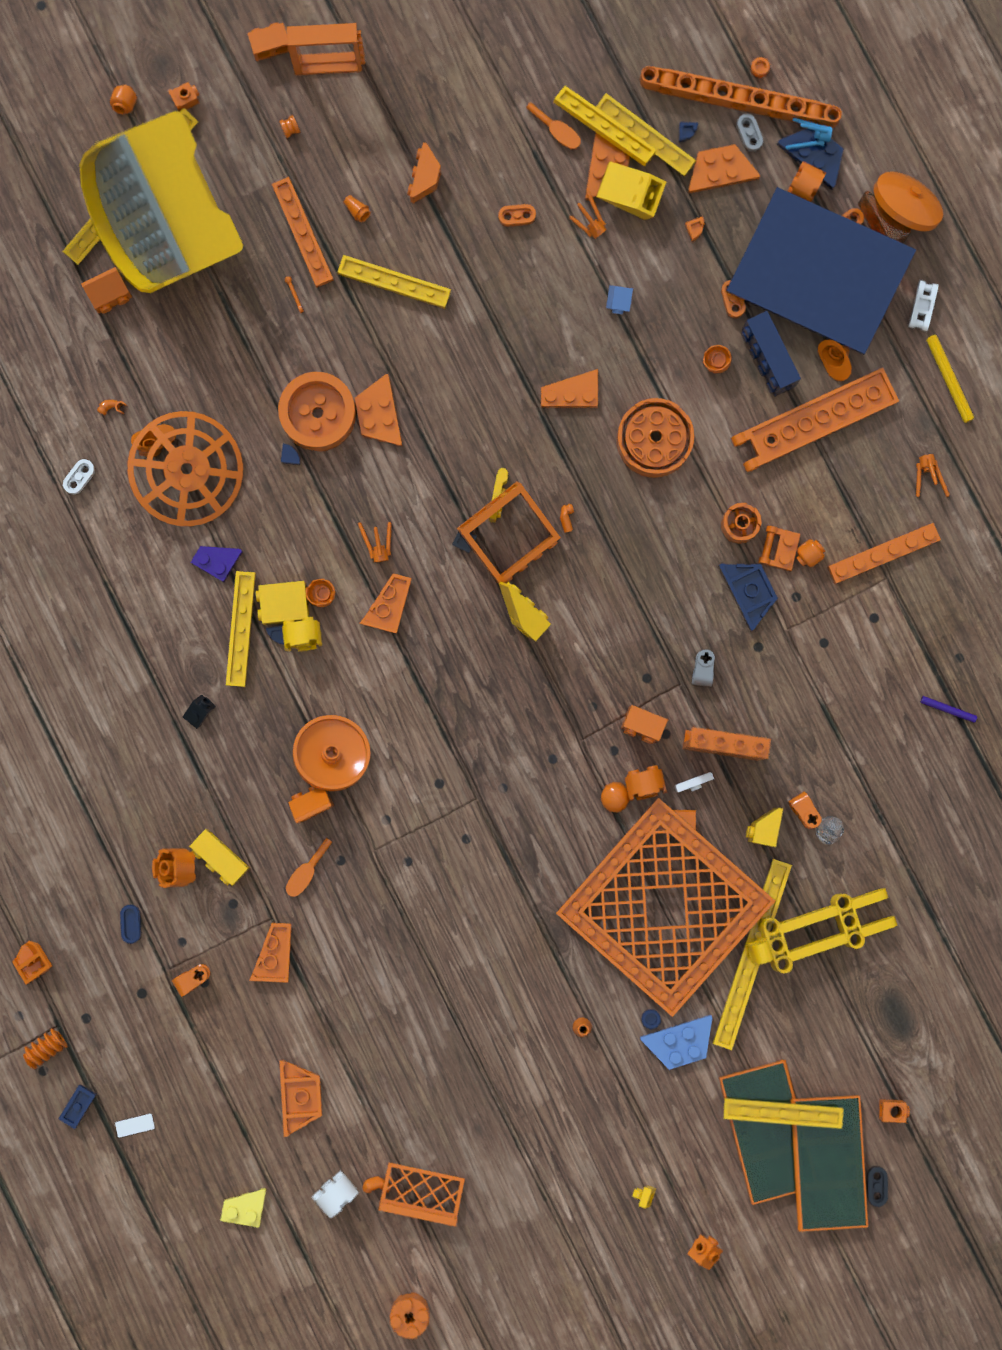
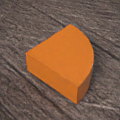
[685,216,704,242]

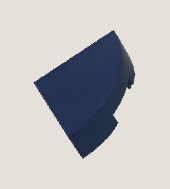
[679,122,698,142]
[281,443,300,465]
[266,626,284,645]

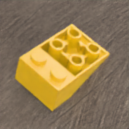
[596,162,666,220]
[499,581,551,641]

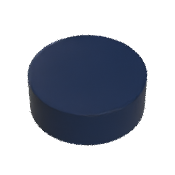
[641,1009,661,1029]

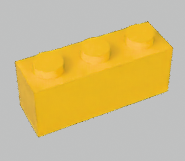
[190,829,250,886]

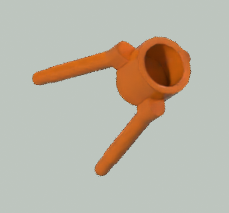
[569,190,606,239]
[916,454,950,497]
[358,522,391,563]

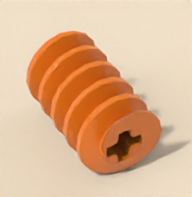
[23,1028,68,1070]

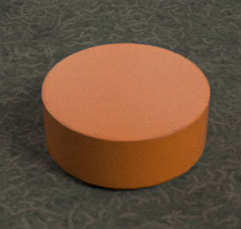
[750,57,770,78]

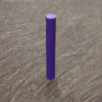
[920,696,977,723]

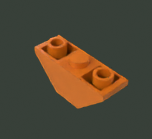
[407,142,441,203]

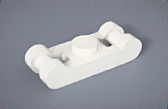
[908,280,939,332]

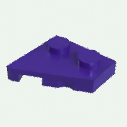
[191,546,243,582]

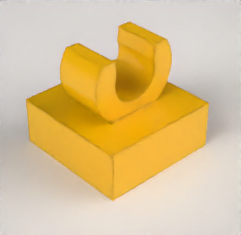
[632,1186,656,1209]

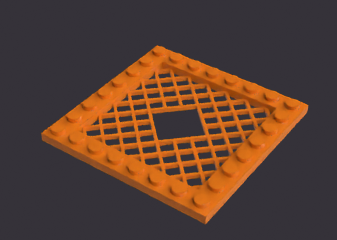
[556,797,776,1017]

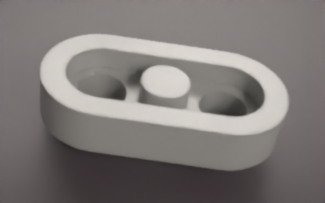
[737,114,763,152]

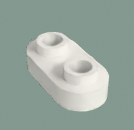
[63,459,95,495]

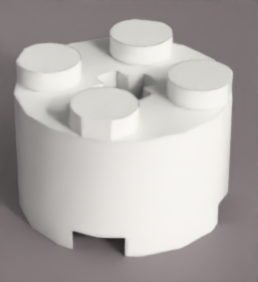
[312,1171,359,1218]

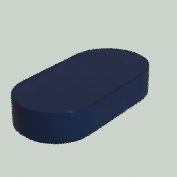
[120,904,142,944]

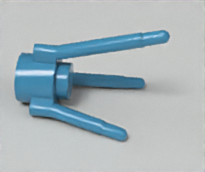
[785,118,832,149]

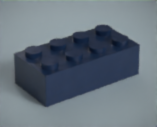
[741,311,801,397]

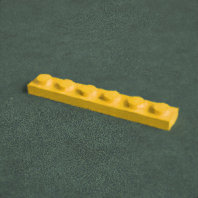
[553,86,656,167]
[596,93,696,176]
[337,255,451,309]
[226,571,256,687]
[723,1098,843,1129]

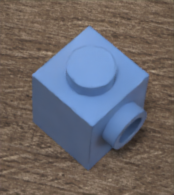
[606,285,633,314]

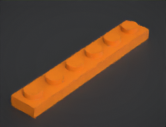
[272,177,334,288]
[828,523,941,584]

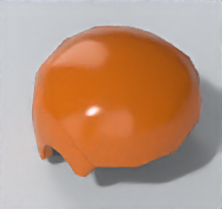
[703,345,732,374]
[305,578,336,607]
[601,782,630,813]

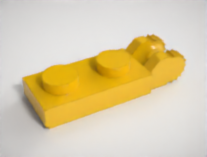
[489,468,508,523]

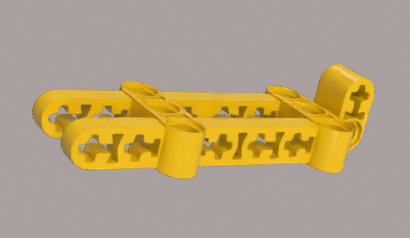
[746,888,897,973]

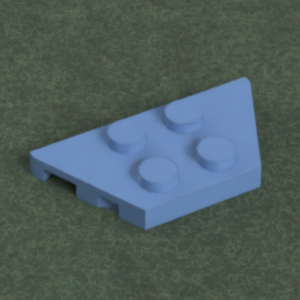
[640,1015,712,1070]

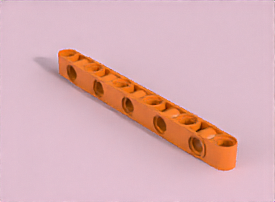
[640,66,842,128]

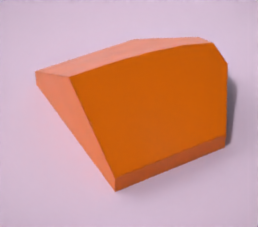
[12,940,52,985]

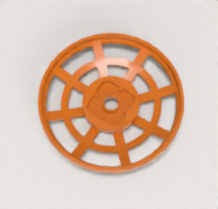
[127,411,243,526]

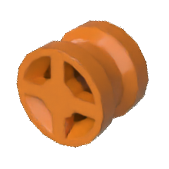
[279,115,300,139]

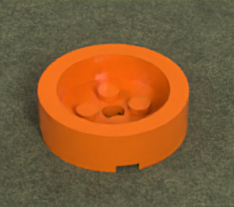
[278,372,356,451]
[617,398,694,478]

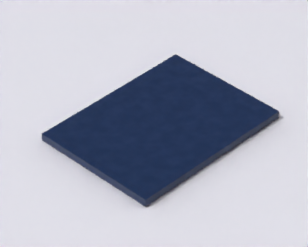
[726,187,916,355]

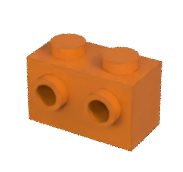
[247,23,289,61]

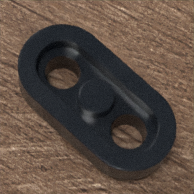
[867,1166,888,1207]

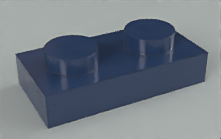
[58,1084,97,1129]

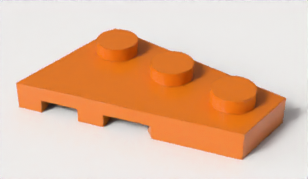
[541,369,598,408]
[359,573,412,634]
[249,923,292,983]

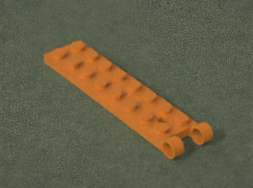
[730,368,899,473]

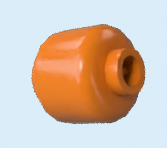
[109,85,137,115]
[796,539,826,567]

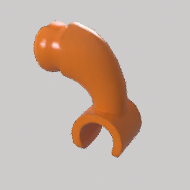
[97,399,128,415]

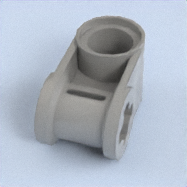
[692,649,715,687]

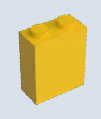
[256,581,309,625]

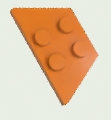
[585,133,630,201]
[688,144,760,193]
[354,374,402,446]
[279,1060,322,1137]

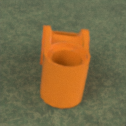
[788,791,821,829]
[171,964,211,997]

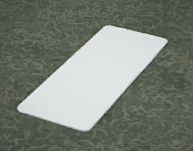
[115,1114,155,1137]

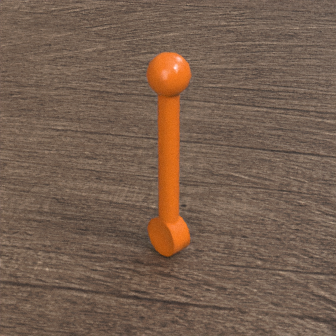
[285,276,304,313]

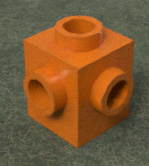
[687,1234,723,1270]

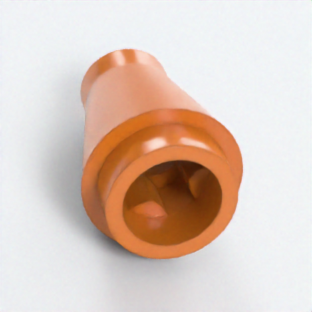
[343,195,371,223]
[572,1018,592,1037]

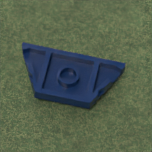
[777,128,844,190]
[718,564,778,631]

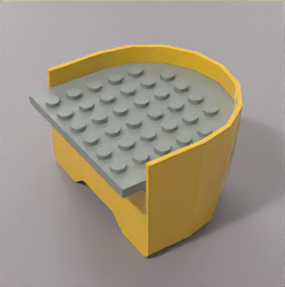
[79,111,243,293]

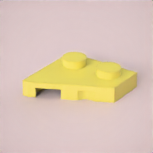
[220,1188,267,1228]

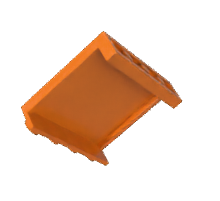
[682,727,771,761]

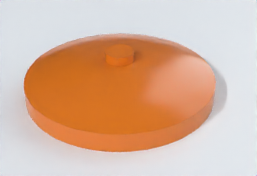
[873,172,943,231]
[293,715,370,791]

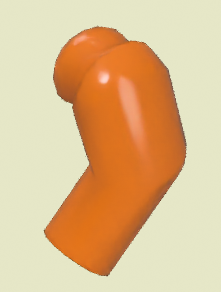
[560,504,574,533]
[362,1176,392,1193]

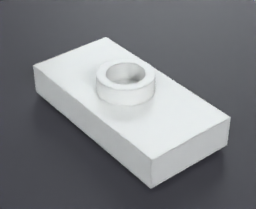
[674,772,714,793]

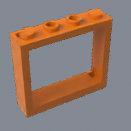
[287,23,365,75]
[456,481,561,583]

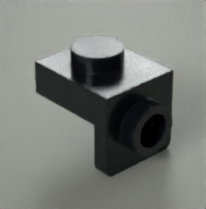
[183,695,216,729]

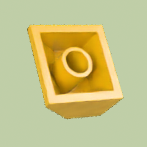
[746,808,783,847]

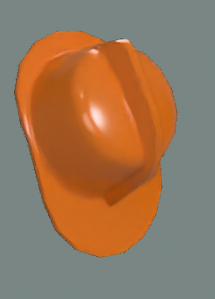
[818,339,852,381]
[131,424,177,457]

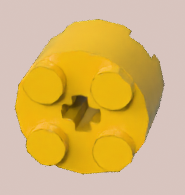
[282,617,322,652]

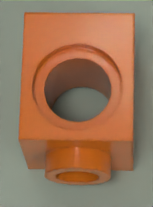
[879,1099,910,1123]

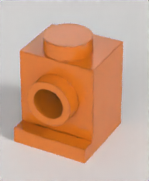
[168,81,199,112]

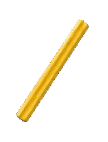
[927,335,974,423]

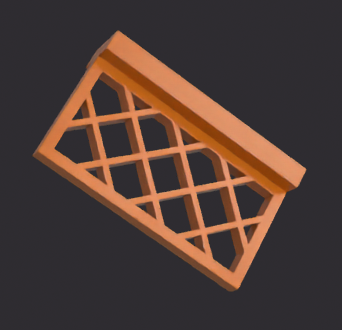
[378,1162,465,1227]

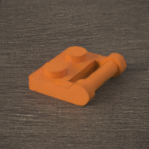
[758,526,800,571]

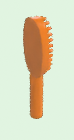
[526,102,581,150]
[286,838,332,897]

